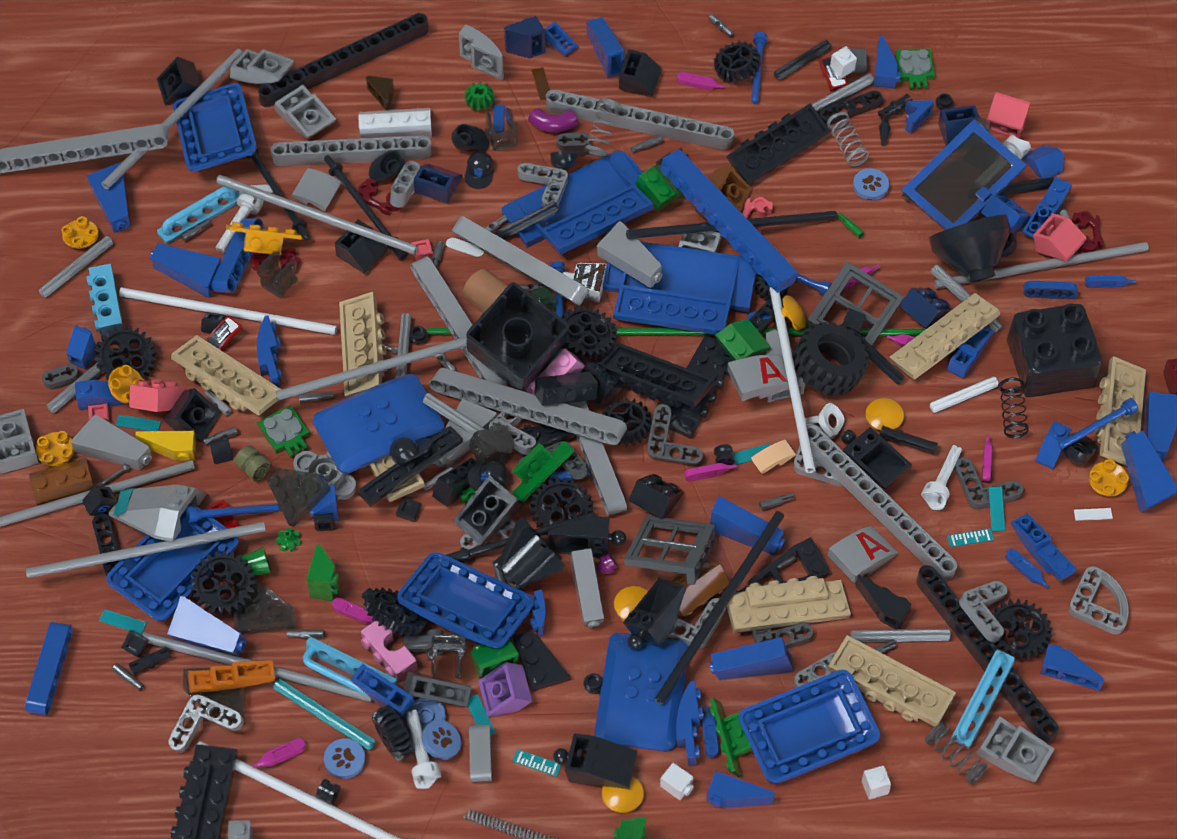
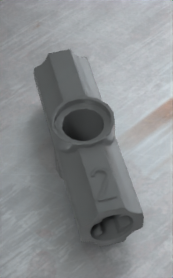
[404,629,466,656]

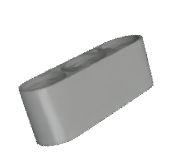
[390,161,421,207]
[469,724,491,782]

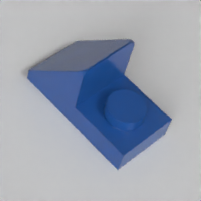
[905,100,934,134]

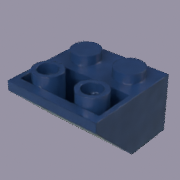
[504,15,545,59]
[938,105,982,149]
[414,163,462,203]
[899,287,952,328]

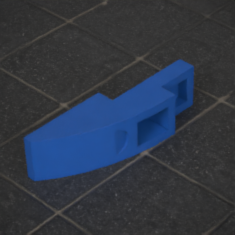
[1022,177,1072,239]
[257,315,282,388]
[1011,513,1076,581]
[676,681,703,766]

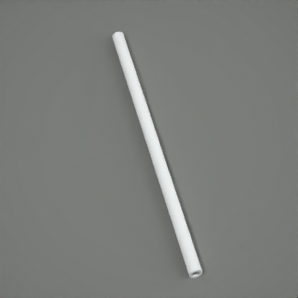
[119,287,337,335]
[770,288,815,473]
[198,741,400,839]

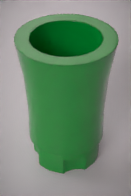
[232,547,271,580]

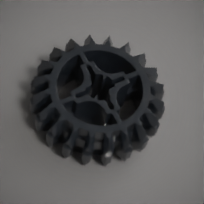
[714,40,761,84]
[602,397,652,447]
[372,706,414,761]

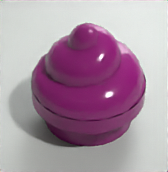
[597,554,618,574]

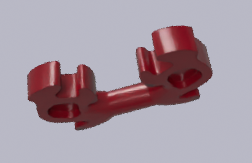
[358,179,401,215]
[1071,211,1104,253]
[251,248,300,275]

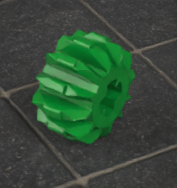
[464,82,495,112]

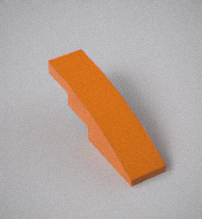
[188,661,275,693]

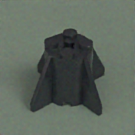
[493,517,566,590]

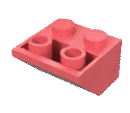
[985,92,1030,139]
[1033,213,1086,261]
[129,379,185,412]

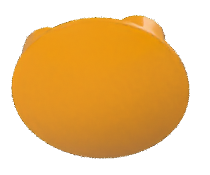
[62,217,99,248]
[781,295,807,331]
[108,365,144,403]
[866,398,904,431]
[36,431,75,467]
[1089,459,1129,496]
[614,586,648,622]
[602,776,644,815]

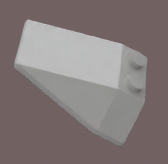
[109,485,206,542]

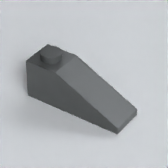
[403,671,472,707]

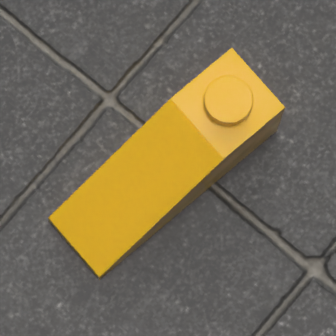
[136,431,196,462]

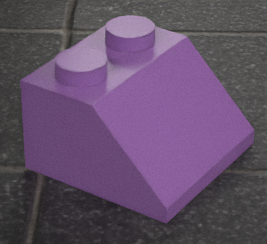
[478,662,532,717]

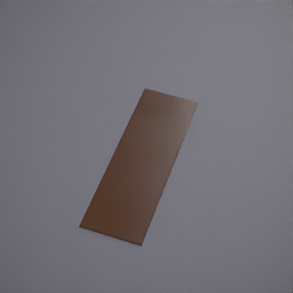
[531,67,550,100]

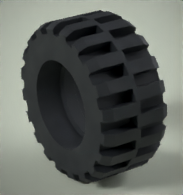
[793,322,869,396]

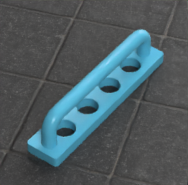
[157,186,240,245]
[303,637,397,698]
[951,650,1015,748]

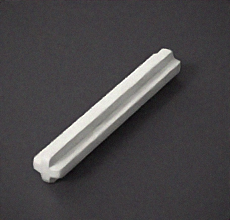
[930,377,999,413]

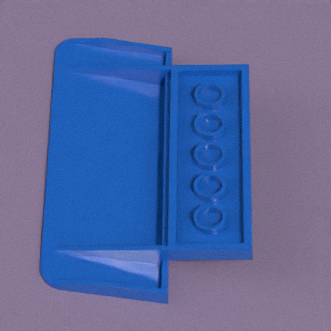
[502,151,654,255]
[603,241,756,334]

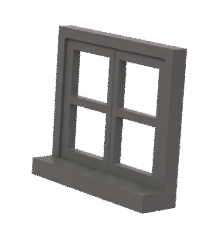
[806,262,904,345]
[624,515,715,585]

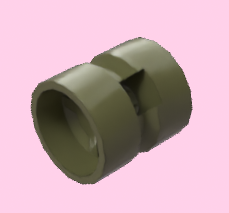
[234,445,271,482]

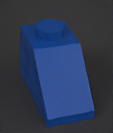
[1035,421,1072,470]
[309,485,339,522]

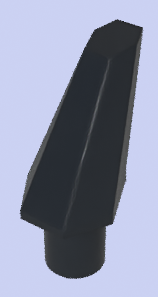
[879,119,891,146]

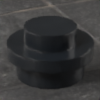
[935,93,953,110]
[409,326,428,344]
[583,673,603,693]

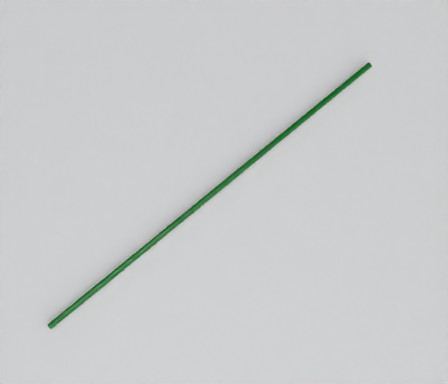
[427,327,926,336]

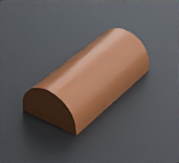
[463,269,508,313]

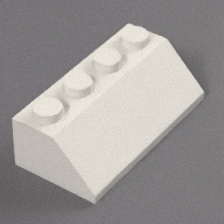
[359,108,432,139]

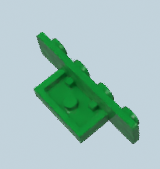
[512,441,574,501]
[710,697,752,777]

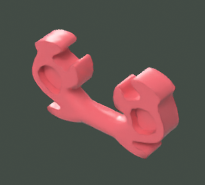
[742,197,773,234]

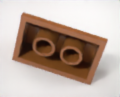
[695,165,752,222]
[29,458,94,506]
[669,560,730,616]

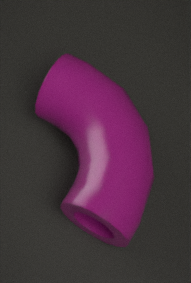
[528,108,578,133]

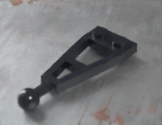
[735,537,830,593]

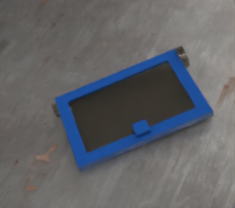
[901,116,1027,230]

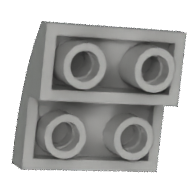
[291,168,341,211]

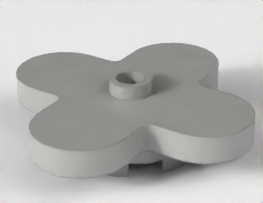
[293,451,356,505]

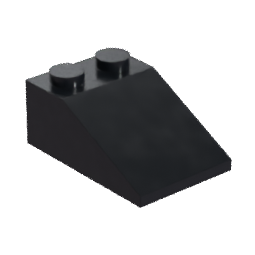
[453,475,525,546]

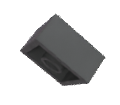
[848,48,867,73]

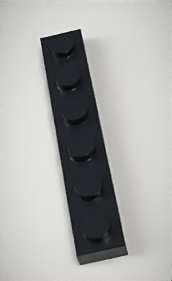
[358,426,463,507]

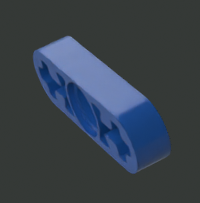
[1023,281,1078,299]

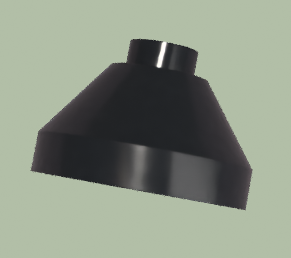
[928,214,1011,283]

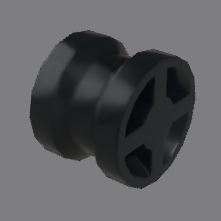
[714,444,735,465]
[316,779,341,805]

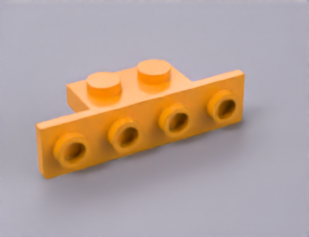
[226,222,302,255]

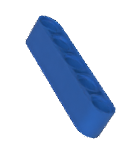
[212,218,264,292]
[25,622,72,715]

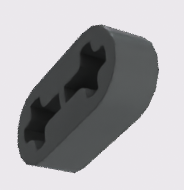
[556,133,590,151]
[42,364,79,390]

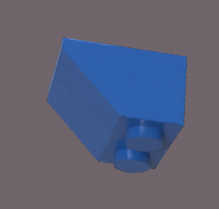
[981,194,1032,234]

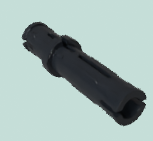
[880,425,938,454]

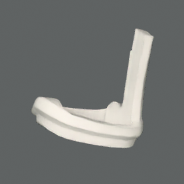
[805,403,844,439]

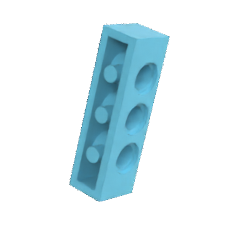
[86,264,123,337]

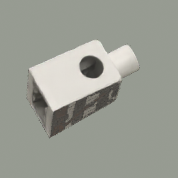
[563,263,606,303]

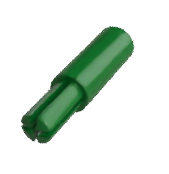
[837,213,864,238]

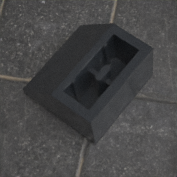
[619,49,662,96]
[335,219,388,274]
[628,474,684,519]

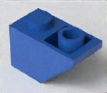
[66,325,97,370]

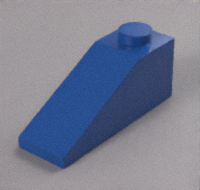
[874,35,900,89]
[75,380,130,410]
[1040,644,1104,691]
[350,664,414,720]
[706,771,775,808]

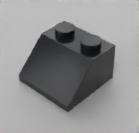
[156,56,201,105]
[164,388,222,442]

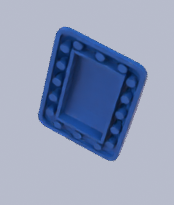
[173,83,257,171]
[313,374,444,474]
[106,503,239,621]
[397,552,534,648]
[595,633,688,752]
[739,670,880,784]

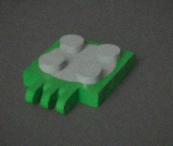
[895,48,935,89]
[257,405,310,458]

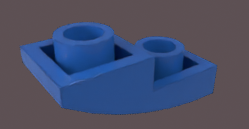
[530,589,546,637]

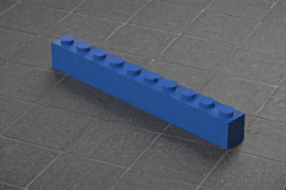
[660,149,798,293]

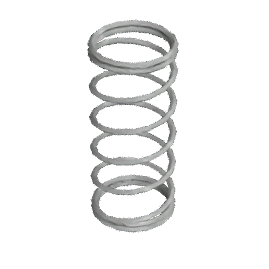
[584,98,622,156]
[827,112,869,166]

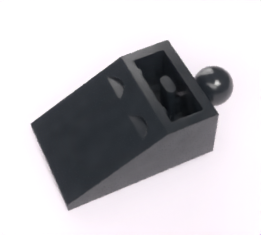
[841,427,912,489]
[548,516,626,558]
[623,578,686,650]
[553,733,638,789]

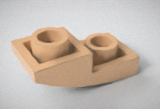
[751,440,796,475]

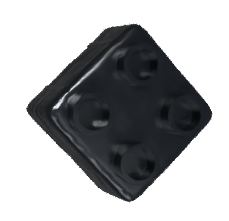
[466,282,569,391]
[1007,303,1102,398]

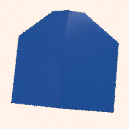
[1023,146,1063,179]

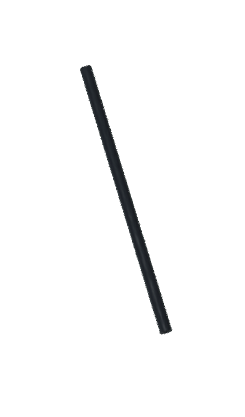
[626,211,837,239]
[654,511,784,705]

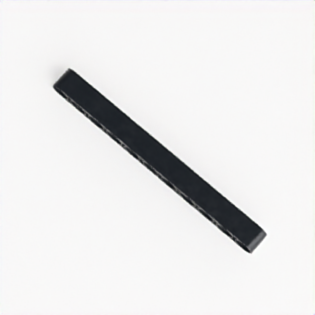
[258,13,428,107]
[916,565,1059,745]

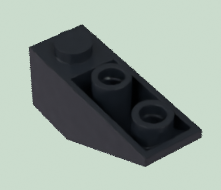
[432,457,482,507]
[856,575,912,630]

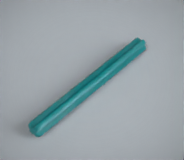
[273,679,376,750]

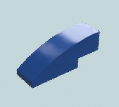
[947,327,994,378]

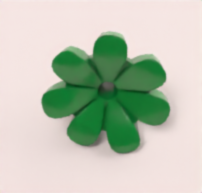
[275,528,301,552]

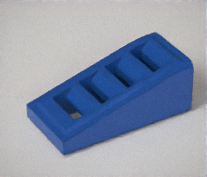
[545,21,578,56]

